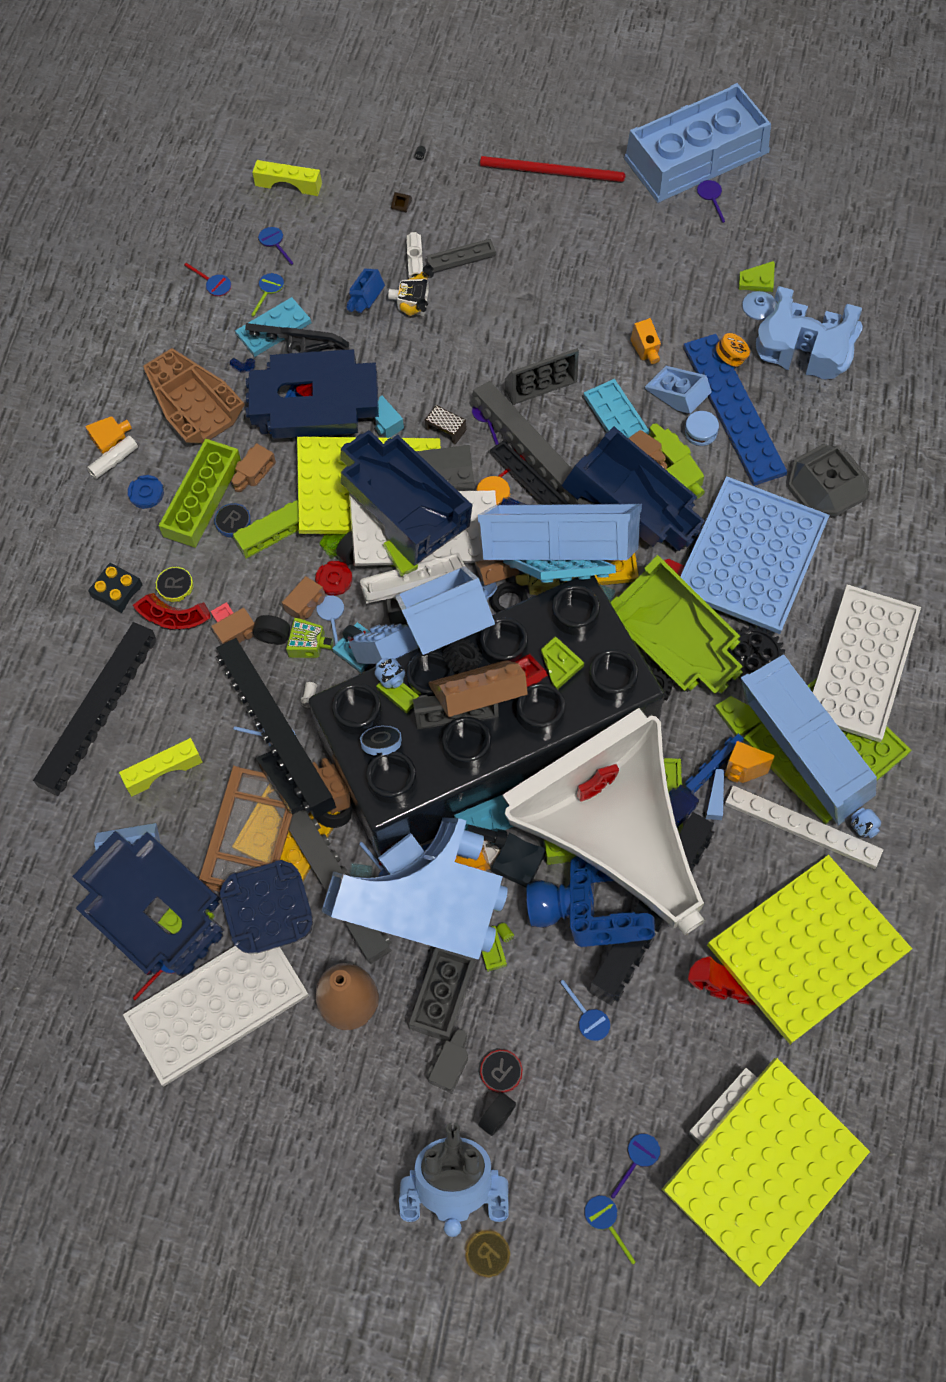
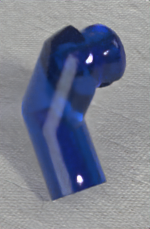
[229,358,255,372]

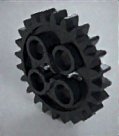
[727,625,785,682]

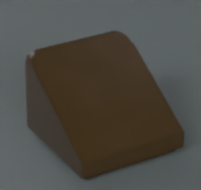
[391,192,412,212]

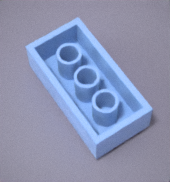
[349,624,418,664]

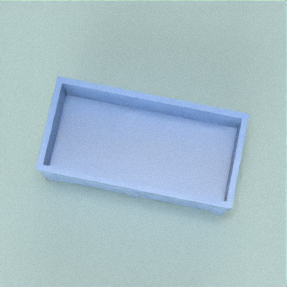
[624,83,771,203]
[478,504,642,560]
[395,566,495,655]
[741,654,877,826]

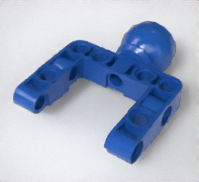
[526,856,655,947]

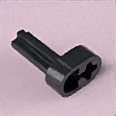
[465,824,507,850]

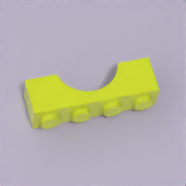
[252,160,322,196]
[119,738,203,797]

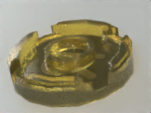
[466,1231,510,1278]

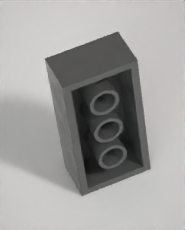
[409,947,476,1042]

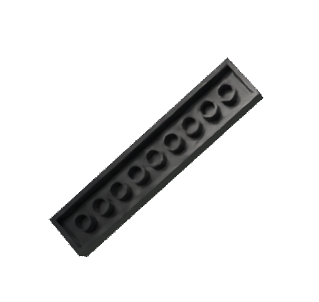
[590,812,715,1006]

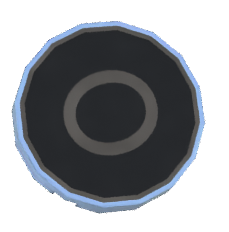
[360,726,402,755]

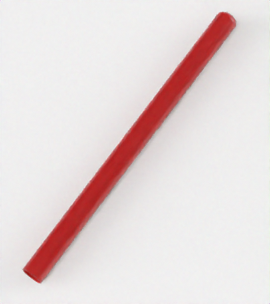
[480,156,626,182]

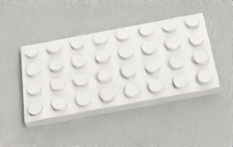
[349,491,496,566]
[813,585,921,742]
[123,946,309,1087]

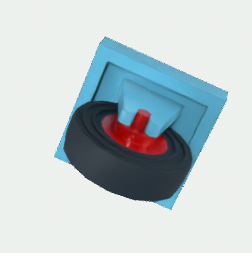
[332,622,370,673]

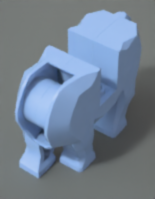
[756,286,862,380]

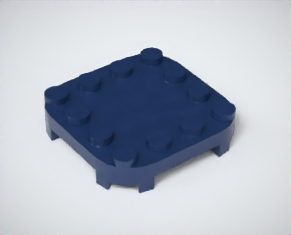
[220,860,313,954]

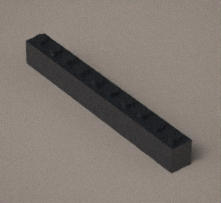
[33,622,156,796]

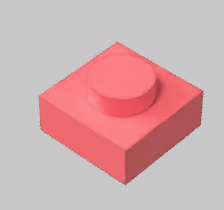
[210,602,234,622]

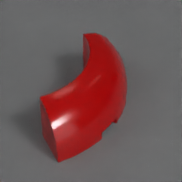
[132,593,211,629]
[688,956,756,1005]

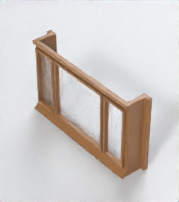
[199,765,293,892]

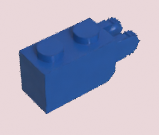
[347,268,385,313]

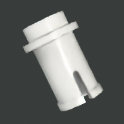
[300,682,317,708]

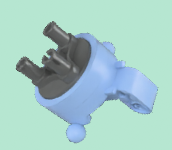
[399,1123,509,1237]

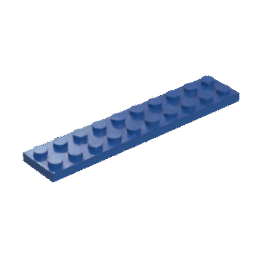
[683,334,787,486]

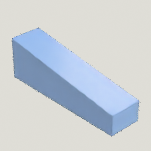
[706,769,724,820]

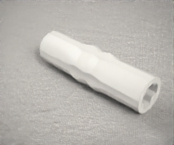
[87,436,138,479]

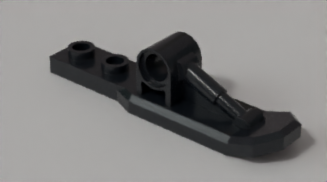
[245,323,349,353]

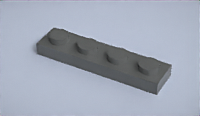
[427,238,496,272]

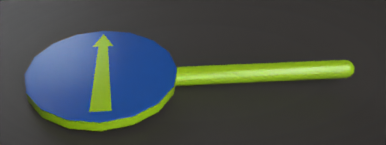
[251,273,284,316]
[585,1196,636,1264]

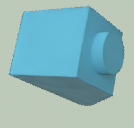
[375,395,404,438]

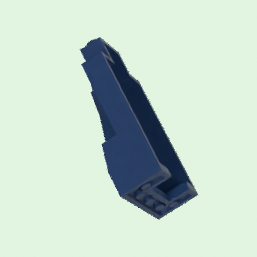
[561,426,705,551]
[340,430,473,566]

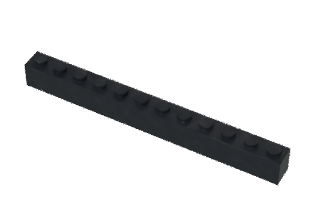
[216,638,337,819]

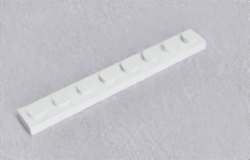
[725,786,883,869]

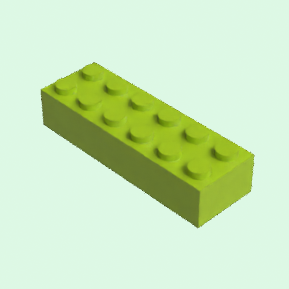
[159,439,241,548]

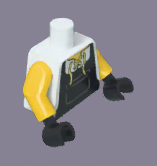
[388,264,434,316]

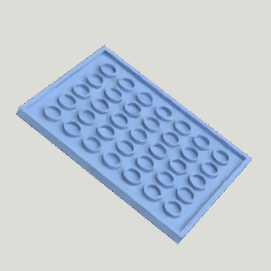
[680,476,830,634]

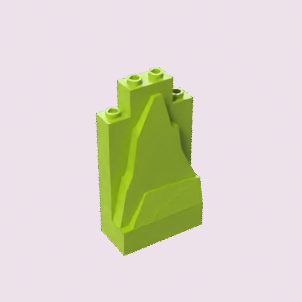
[610,555,743,694]

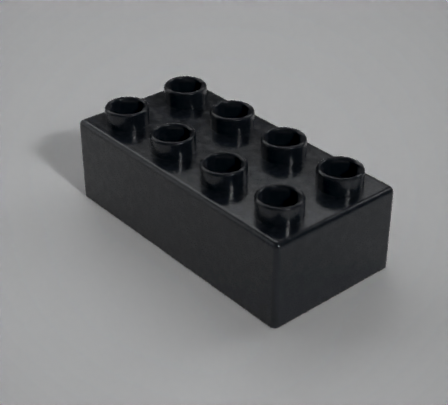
[308,575,664,858]

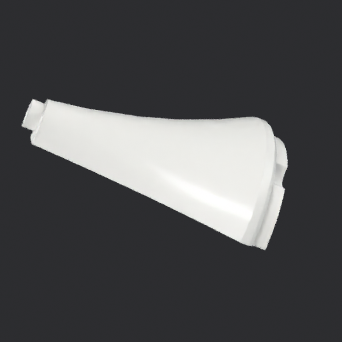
[502,708,705,935]

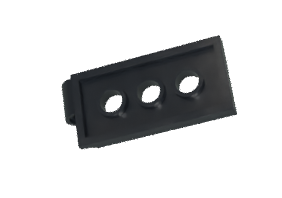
[256,751,304,815]

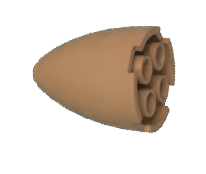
[316,963,379,1030]

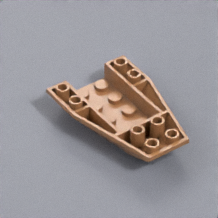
[143,348,245,443]

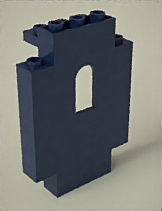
[246,349,379,439]
[72,831,224,976]

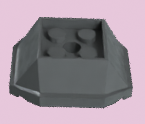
[788,444,870,516]

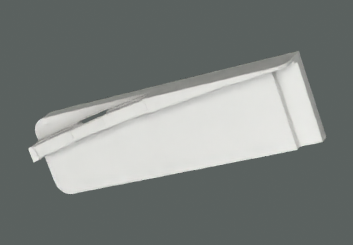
[360,553,465,604]

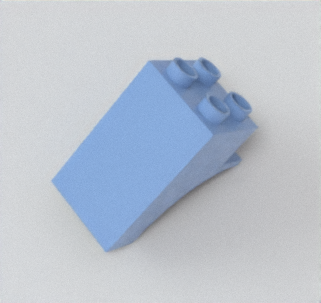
[321,818,508,960]

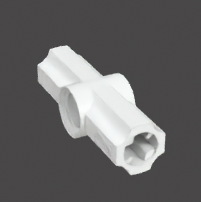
[407,232,423,279]

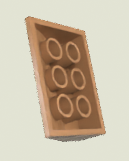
[429,661,528,717]

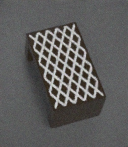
[425,405,467,445]

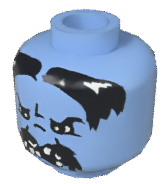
[375,658,405,688]
[851,808,881,838]

